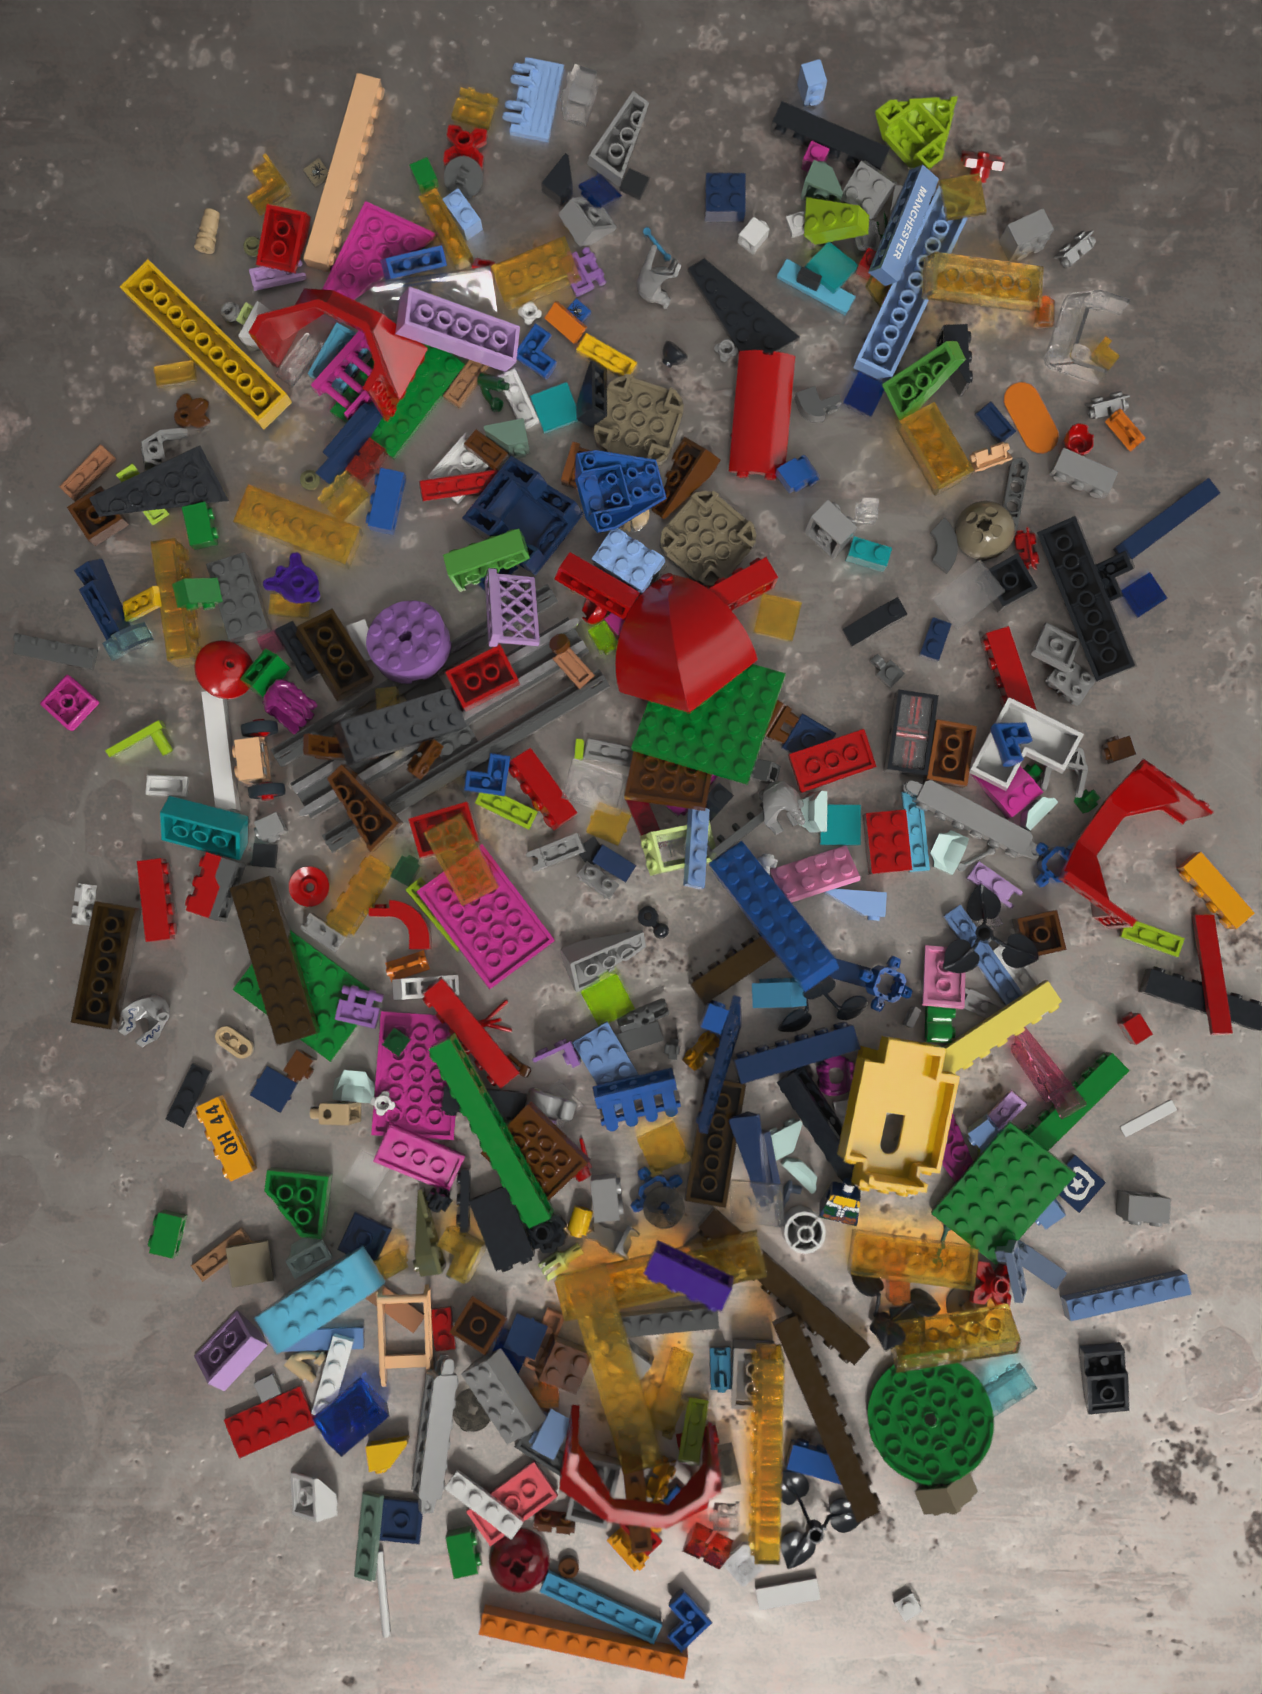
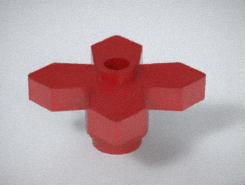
[443,125,488,170]
[960,151,1005,183]
[970,1260,1011,1308]

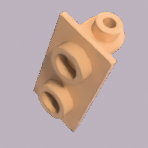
[967,442,1013,472]

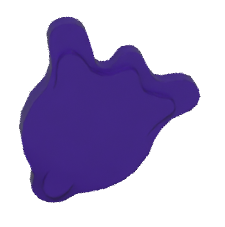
[263,552,321,603]

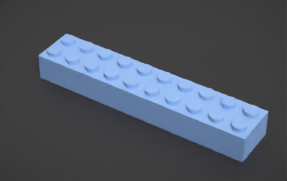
[853,185,975,383]

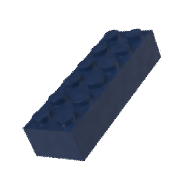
[732,1021,861,1084]

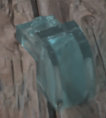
[102,622,154,661]

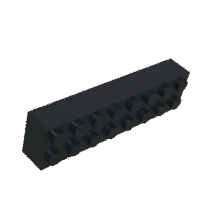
[1037,516,1137,682]

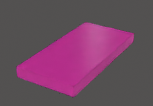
[373,1123,465,1191]

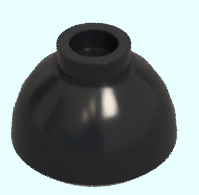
[662,341,688,368]

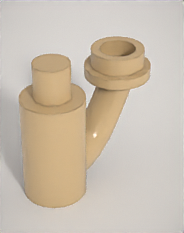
[284,1350,327,1383]

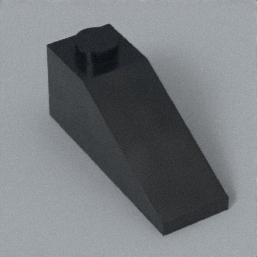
[576,360,607,428]
[842,597,908,647]

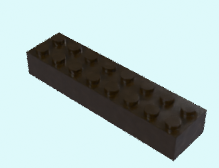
[230,876,321,1046]

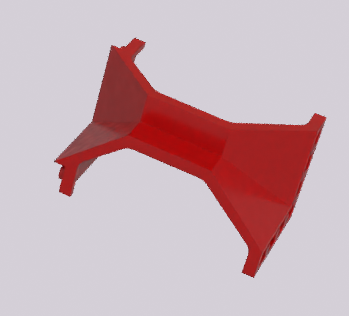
[248,288,428,422]
[1058,758,1214,929]
[559,1404,722,1529]

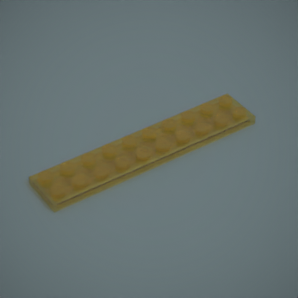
[565,1262,664,1475]

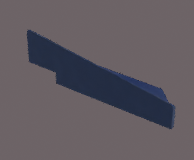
[315,401,383,490]
[74,559,139,651]
[729,1111,782,1207]

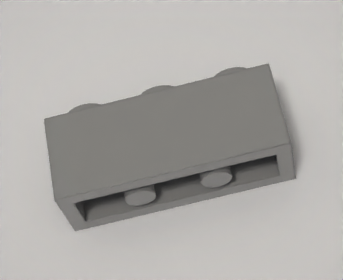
[1049,448,1118,499]

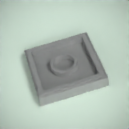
[1031,622,1080,673]

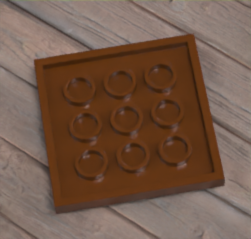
[624,724,712,811]
[480,1101,591,1201]

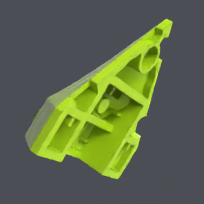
[875,96,958,170]

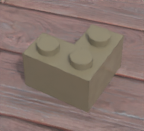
[914,1473,978,1516]

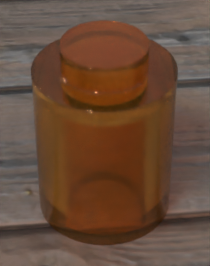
[1034,296,1055,329]

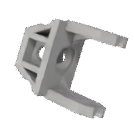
[141,428,188,470]
[1040,747,1088,798]

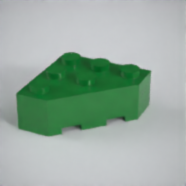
[264,1167,333,1239]

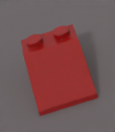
[256,204,311,274]

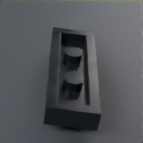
[274,621,320,683]
[166,1063,212,1128]
[456,1168,471,1233]

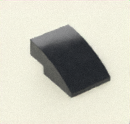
[1079,1342,1129,1415]

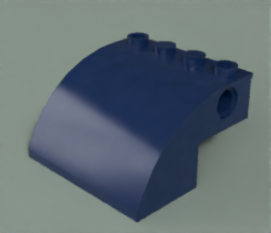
[462,456,584,576]

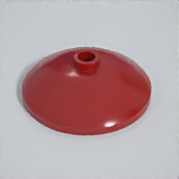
[194,640,253,699]

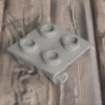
[1045,661,1096,706]

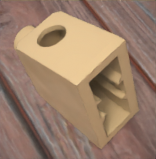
[310,1101,361,1125]

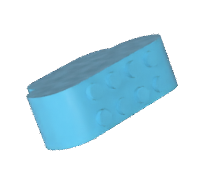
[254,1246,386,1354]

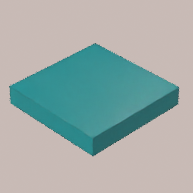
[804,242,858,294]
[530,382,578,434]
[820,805,861,846]

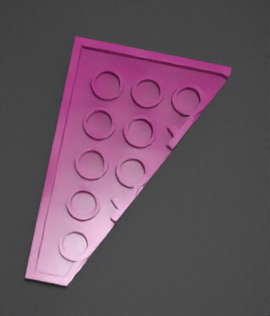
[322,201,435,300]

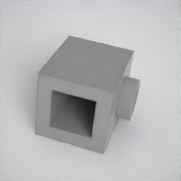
[254,812,288,843]

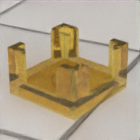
[637,1120,691,1177]
[633,1378,689,1440]

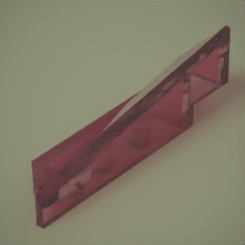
[1011,1027,1087,1119]

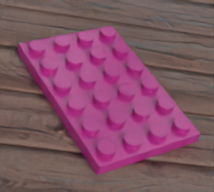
[416,844,555,990]
[371,1011,461,1140]

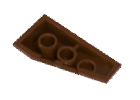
[652,436,721,519]

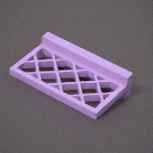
[485,568,540,647]

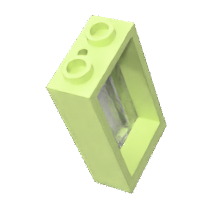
[640,822,716,876]

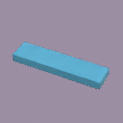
[777,259,856,316]
[901,792,930,872]

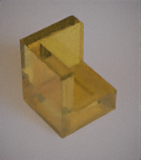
[1089,336,1120,372]

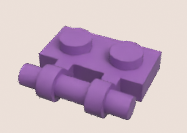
[559,247,606,298]
[335,985,384,1029]

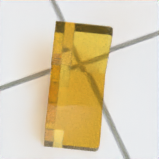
[247,153,292,216]
[437,1225,487,1284]

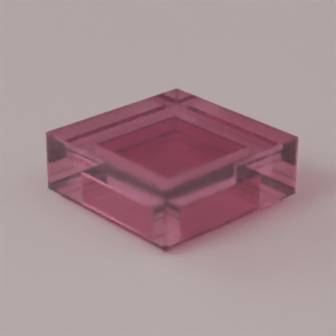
[257,630,284,653]

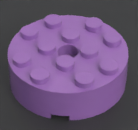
[366,600,451,684]

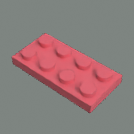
[466,1460,558,1546]

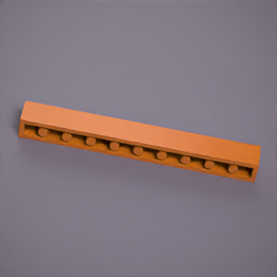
[478,1604,688,1679]

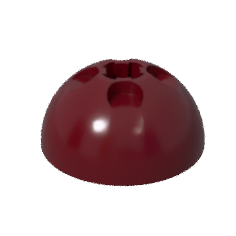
[489,1528,550,1593]

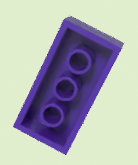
[644,1240,734,1312]

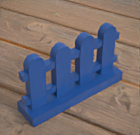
[592,1068,681,1131]

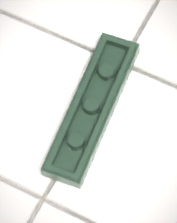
[354,1491,384,1582]

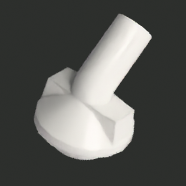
[758,854,778,875]

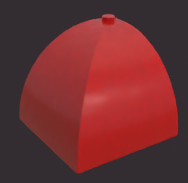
[615,573,758,713]

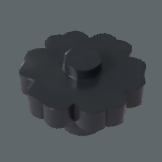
[526,1214,568,1254]

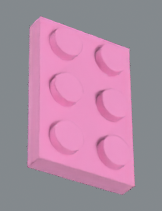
[922,945,966,1009]

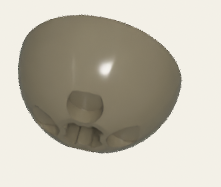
[955,501,1015,560]

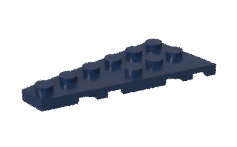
[696,995,742,1134]

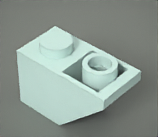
[768,1118,802,1160]

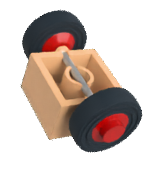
[232,719,286,801]

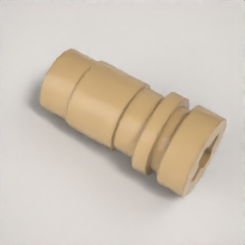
[194,208,220,254]

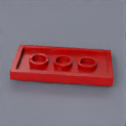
[788,729,877,793]
[224,1385,317,1459]

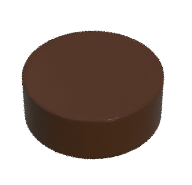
[549,633,570,654]
[558,1555,579,1579]

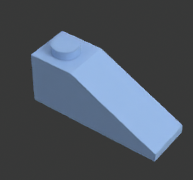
[823,889,887,921]

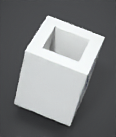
[738,217,769,254]

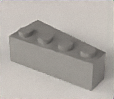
[587,91,649,188]

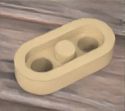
[215,1026,254,1059]

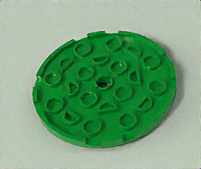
[868,1354,994,1485]

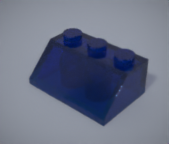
[312,1377,390,1457]

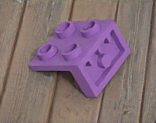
[532,1038,581,1068]

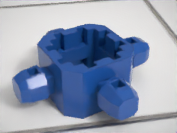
[1034,842,1075,888]
[859,956,912,1012]
[630,1166,683,1220]

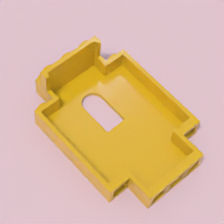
[837,1035,960,1197]

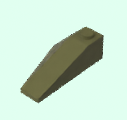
[413,1187,446,1277]

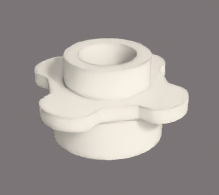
[518,301,542,325]
[371,1091,395,1116]

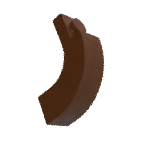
[303,733,378,761]

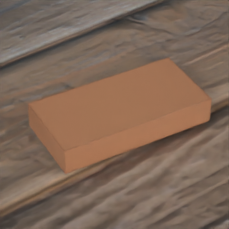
[552,647,595,689]

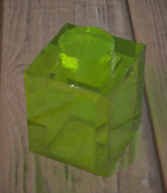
[588,621,617,655]

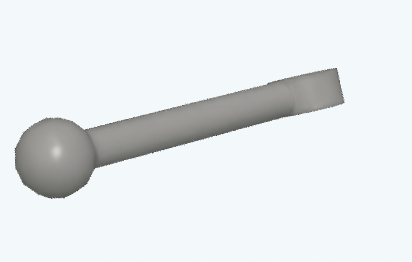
[957,847,996,871]

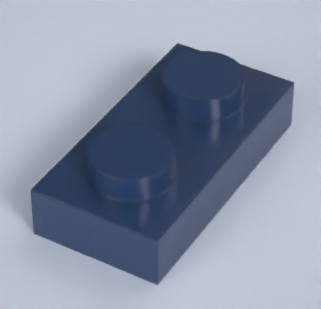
[919,617,952,662]

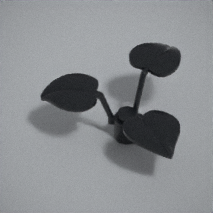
[943,884,1039,973]
[778,975,869,1032]
[848,1268,941,1352]
[775,1471,866,1569]

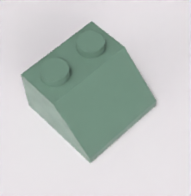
[801,160,843,202]
[484,418,530,458]

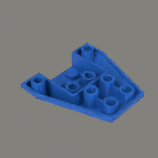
[575,450,666,533]

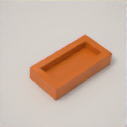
[545,301,587,344]

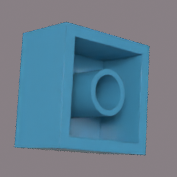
[752,978,807,1008]

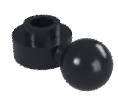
[638,906,669,939]

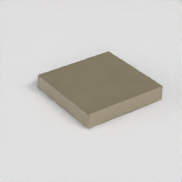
[226,1239,274,1288]

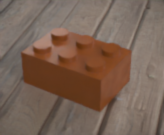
[923,719,977,788]

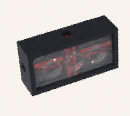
[884,689,939,778]

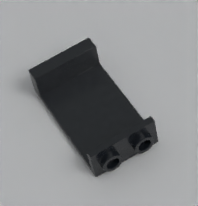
[469,1186,535,1272]

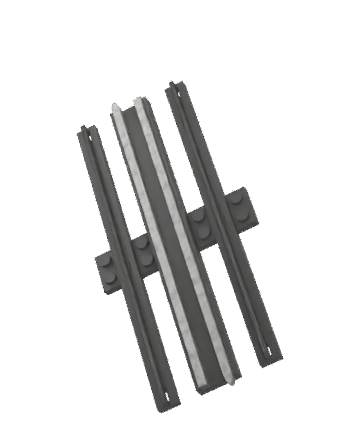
[270,584,610,853]

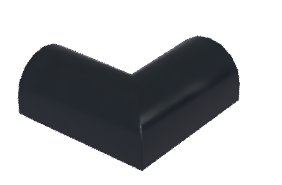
[1097,550,1135,602]

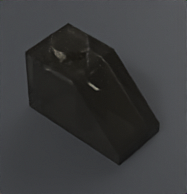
[717,1442,741,1489]

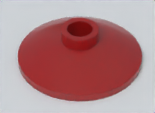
[289,866,330,907]

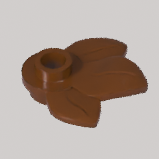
[174,393,210,428]

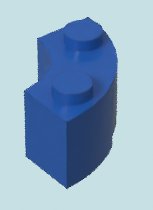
[775,455,820,494]

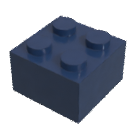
[705,173,746,222]

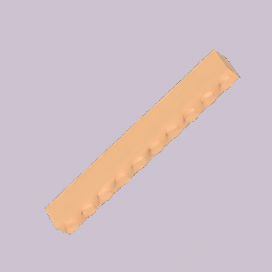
[304,73,384,272]

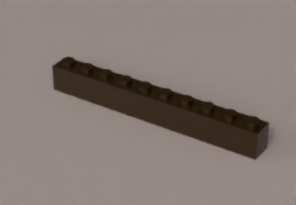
[697,1206,870,1366]
[772,1312,881,1523]

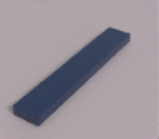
[1113,478,1221,559]

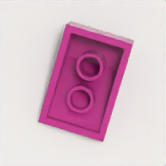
[970,766,1043,819]

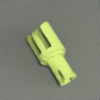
[537,1243,584,1282]

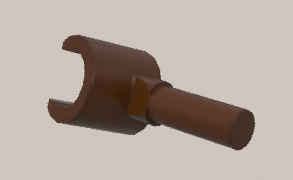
[507,1053,531,1078]

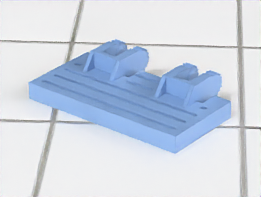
[502,57,564,143]

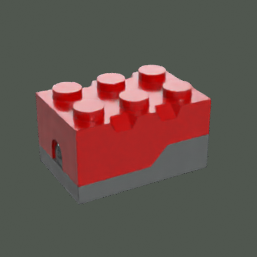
[185,852,246,922]

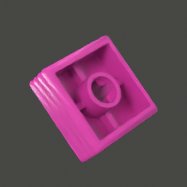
[40,675,99,731]

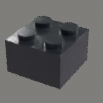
[978,553,1038,612]

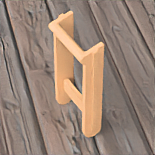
[376,1285,434,1387]

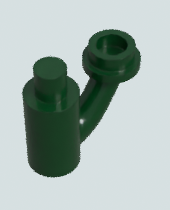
[477,372,510,412]

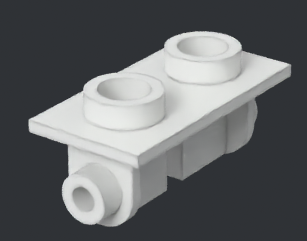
[70,883,97,926]

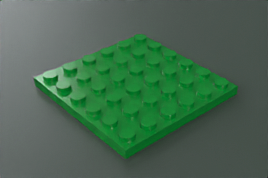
[631,664,786,785]

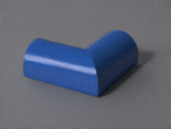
[516,323,557,379]
[990,722,1033,767]
[464,753,510,796]
[667,1589,712,1652]

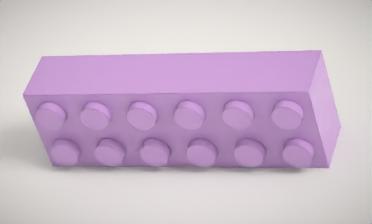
[395,287,520,372]

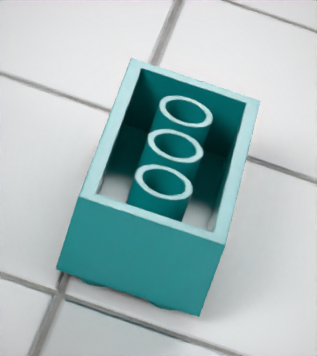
[160,796,248,861]

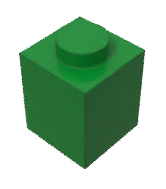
[409,157,439,194]

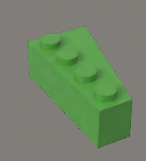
[882,341,966,420]
[443,529,530,592]

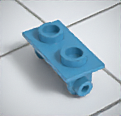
[710,1347,731,1393]

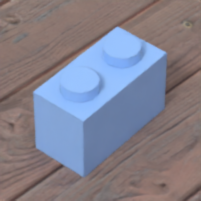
[797,59,827,106]
[442,188,483,241]
[529,1409,569,1460]

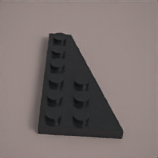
[687,258,800,353]
[89,445,229,517]

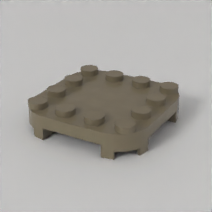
[594,374,684,467]
[660,490,756,589]

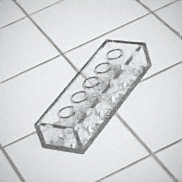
[371,266,497,324]

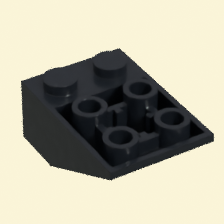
[936,324,973,396]

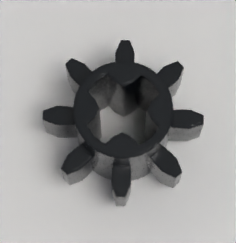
[425,1187,453,1213]

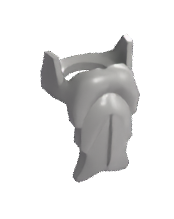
[586,1221,640,1260]

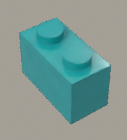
[845,536,892,572]

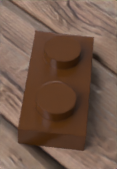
[464,429,508,471]

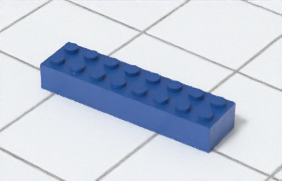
[709,841,839,992]

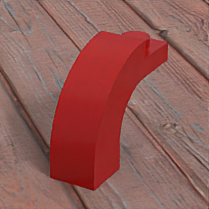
[369,900,432,949]

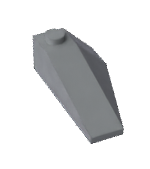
[560,930,646,993]

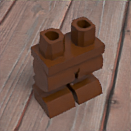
[764,700,799,744]

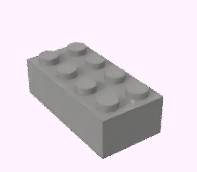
[461,1348,547,1444]

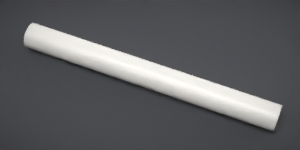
[376,1550,391,1638]

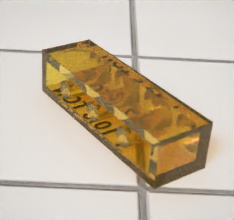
[418,188,474,275]

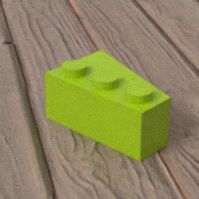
[804,197,869,245]

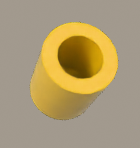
[567,1205,594,1238]

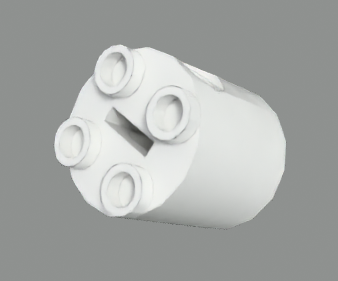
[780,1205,826,1254]

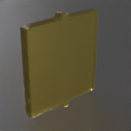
[865,275,892,307]
[586,802,631,846]

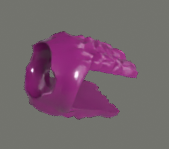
[262,679,317,734]
[816,1055,855,1096]

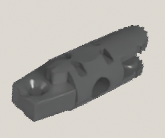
[617,998,669,1032]

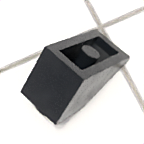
[541,153,573,206]
[706,782,734,822]

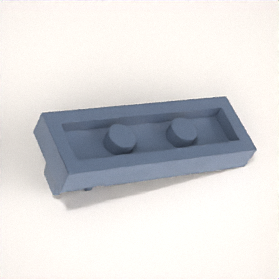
[995,1240,1027,1303]
[1017,1240,1067,1290]

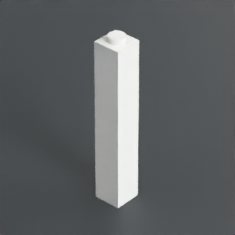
[201,691,241,812]

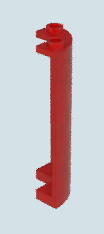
[729,350,795,480]

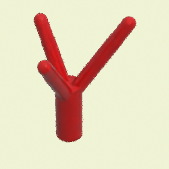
[478,1000,512,1032]

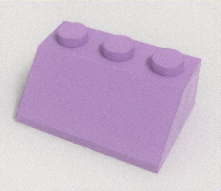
[194,1311,268,1391]

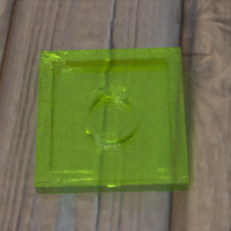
[581,973,635,1026]

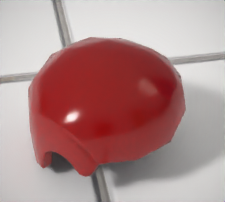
[1064,423,1094,456]
[582,599,608,625]

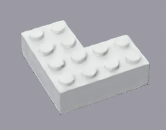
[969,698,1084,791]

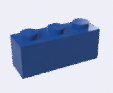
[380,245,447,281]
[366,468,407,535]
[698,1000,729,1034]
[785,1438,841,1485]

